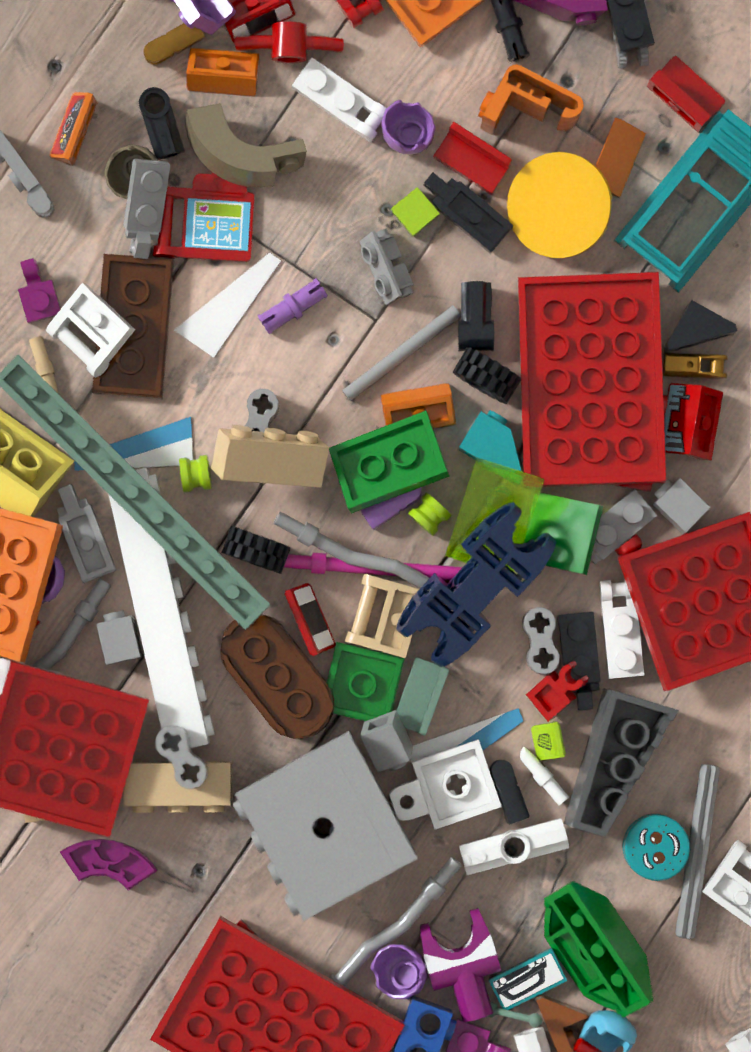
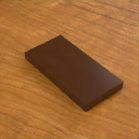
[92,254,174,399]

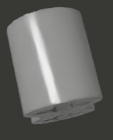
[245,388,279,432]
[522,607,560,674]
[155,725,209,789]

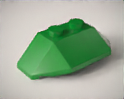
[544,881,653,1017]

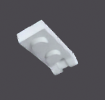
[292,58,387,142]
[599,578,644,679]

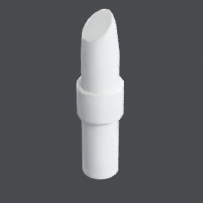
[520,747,569,806]

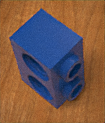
[392,996,457,1052]

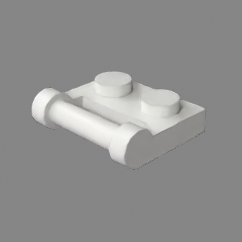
[46,283,135,378]
[702,840,751,926]

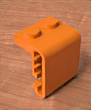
[478,64,584,135]

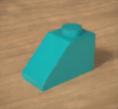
[458,410,523,486]

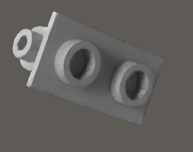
[359,228,414,305]

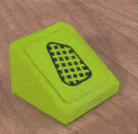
[531,721,566,760]

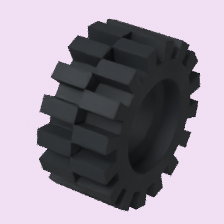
[453,347,521,404]
[221,526,291,574]

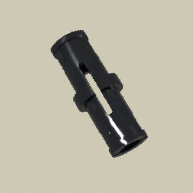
[491,0,530,62]

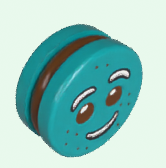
[622,814,690,881]

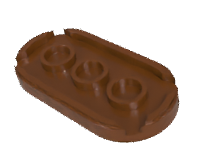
[220,614,334,739]

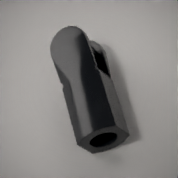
[489,760,530,824]

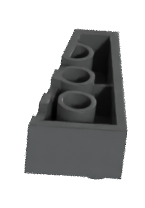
[564,688,679,837]

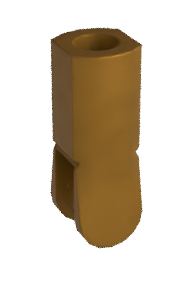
[143,23,205,65]
[663,353,728,379]

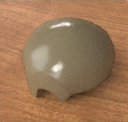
[104,144,158,199]

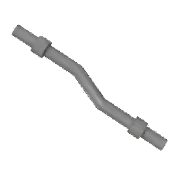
[274,512,441,601]
[32,578,111,670]
[329,857,462,988]

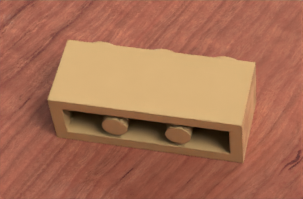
[211,425,329,488]
[124,761,232,813]

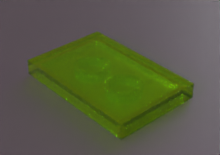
[445,457,544,572]

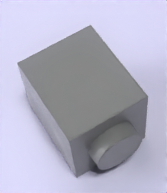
[652,478,711,534]
[96,610,143,665]
[360,710,413,772]

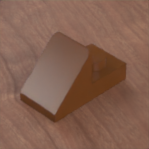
[535,994,589,1052]

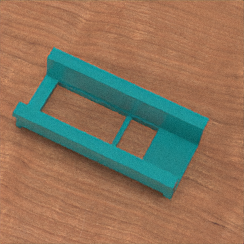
[614,109,751,293]

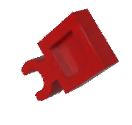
[526,661,589,722]

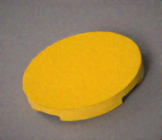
[507,152,612,258]

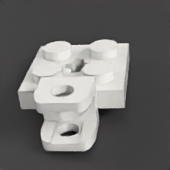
[389,739,502,830]

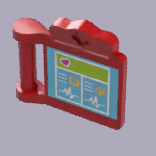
[153,173,254,262]

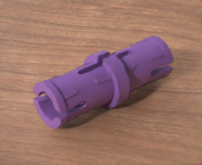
[258,278,328,335]

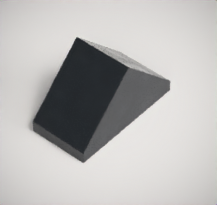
[664,300,737,353]

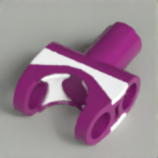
[419,908,502,1022]

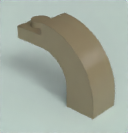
[185,103,307,188]

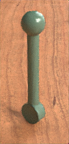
[488,1002,543,1028]

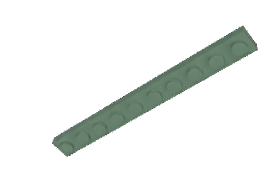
[0,354,271,630]

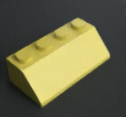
[0,409,74,517]

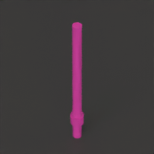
[284,552,462,580]

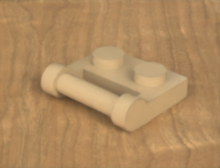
[345,574,419,658]

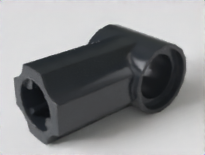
[139,87,185,160]
[458,281,494,351]

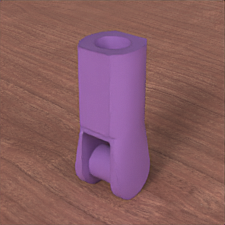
[361,488,422,530]

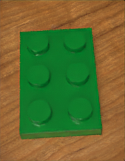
[329,411,450,514]

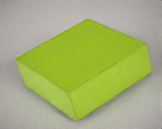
[391,187,440,237]

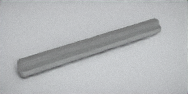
[675,764,720,939]

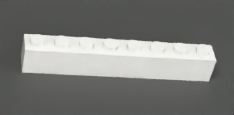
[109,468,215,751]

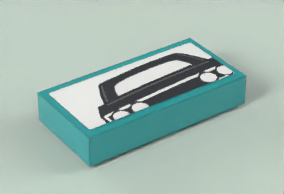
[488,948,567,1010]

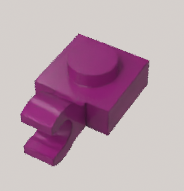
[18,258,61,323]
[446,1018,511,1052]

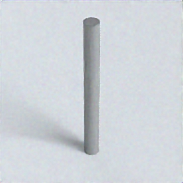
[342,305,461,401]

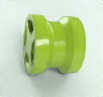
[179,455,212,493]
[408,492,452,536]

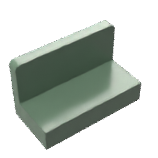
[396,657,449,736]

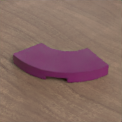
[60,839,158,890]

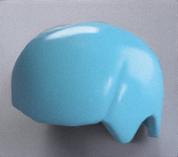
[578,1010,637,1052]

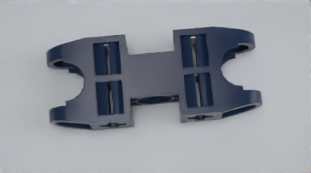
[396,502,556,667]

